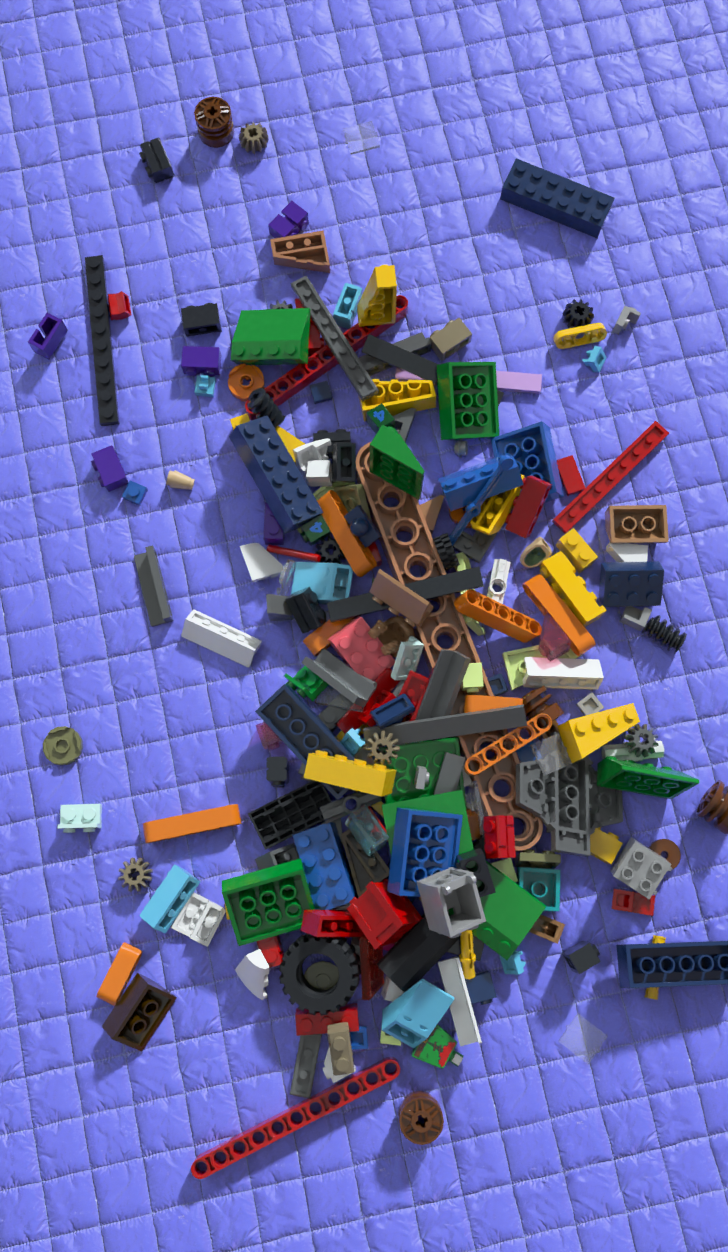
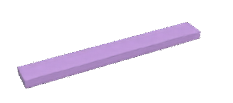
[395,367,542,394]

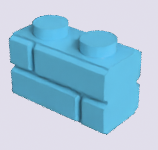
[333,283,362,329]

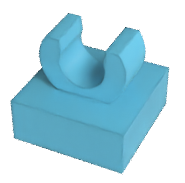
[582,346,607,373]
[194,375,216,397]
[341,728,366,755]
[499,951,526,975]

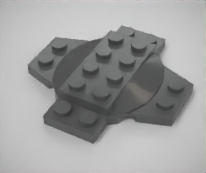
[516,732,623,857]

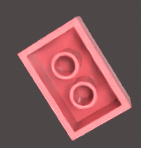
[327,616,395,681]

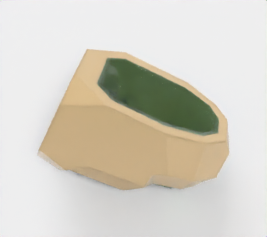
[520,537,552,568]

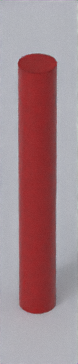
[267,544,321,562]

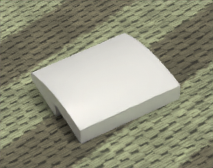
[170,892,226,947]

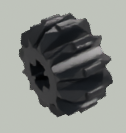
[563,299,594,328]
[315,536,346,564]

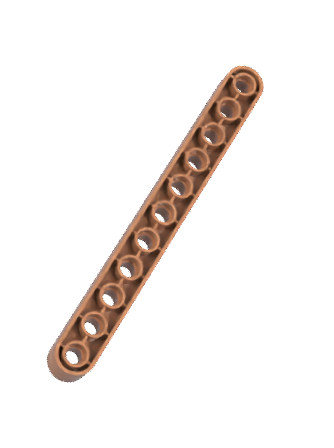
[356,442,543,851]

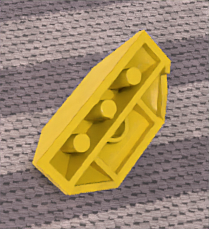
[465,475,525,536]

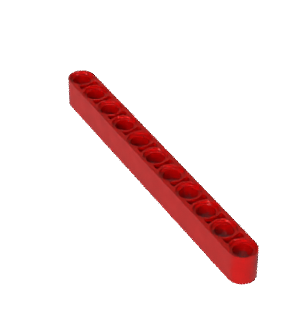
[245,295,408,420]
[191,1057,400,1179]

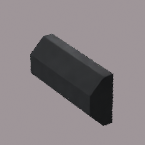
[248,780,332,850]
[377,913,460,992]

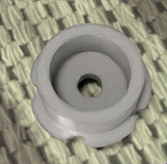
[454,439,468,457]

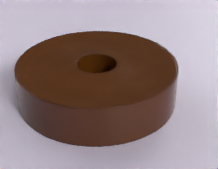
[648,839,681,871]

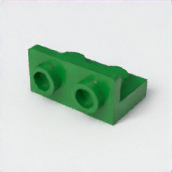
[284,666,329,701]

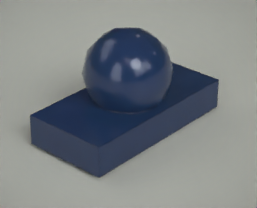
[344,505,382,548]
[370,693,415,730]

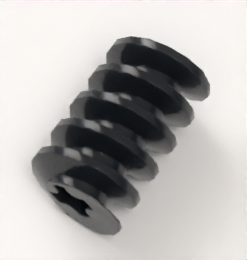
[247,388,285,428]
[641,615,687,654]

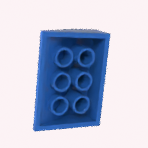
[491,421,564,502]
[438,453,523,511]
[387,807,463,897]

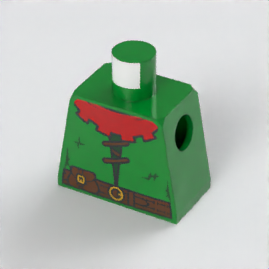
[411,1024,464,1069]

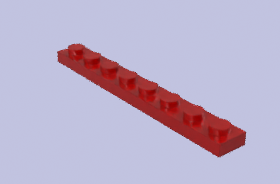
[552,421,669,534]

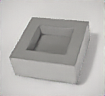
[576,692,604,716]
[414,766,429,789]

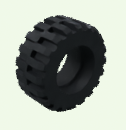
[279,933,361,1016]

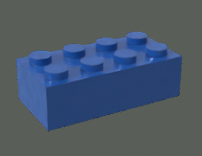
[293,822,359,910]

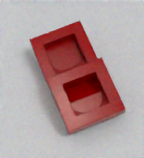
[612,889,656,916]

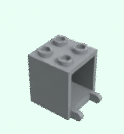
[610,837,673,899]
[417,867,486,938]

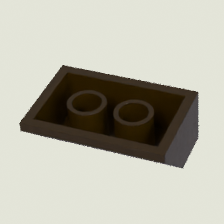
[102,973,177,1052]

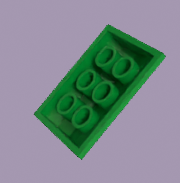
[231,308,311,365]
[437,362,499,440]
[370,425,425,500]
[597,756,699,799]
[222,858,315,946]
[447,861,546,960]

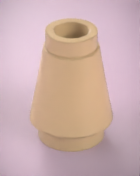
[166,470,195,490]

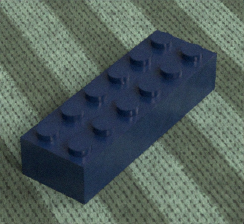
[500,158,615,238]
[229,416,323,534]
[255,683,357,800]
[616,941,728,988]

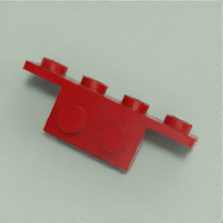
[398,660,437,721]
[336,667,400,734]

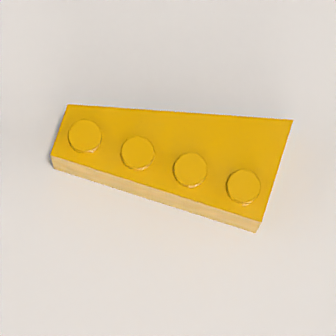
[357,265,397,327]
[358,379,436,422]
[539,551,607,627]
[557,703,640,764]
[304,750,396,797]

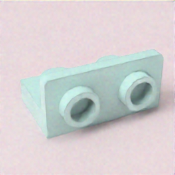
[391,636,424,680]
[57,804,102,833]

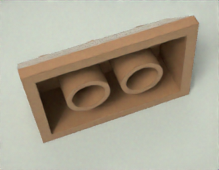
[605,505,669,544]
[369,569,434,627]

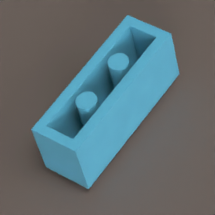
[139,864,200,934]

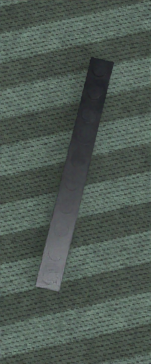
[85,255,120,426]

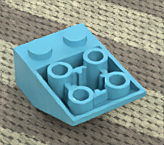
[291,562,353,605]
[382,979,454,1048]

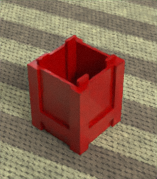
[347,878,423,950]

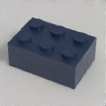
[599,561,664,607]

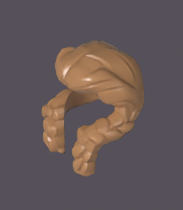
[368,616,416,658]

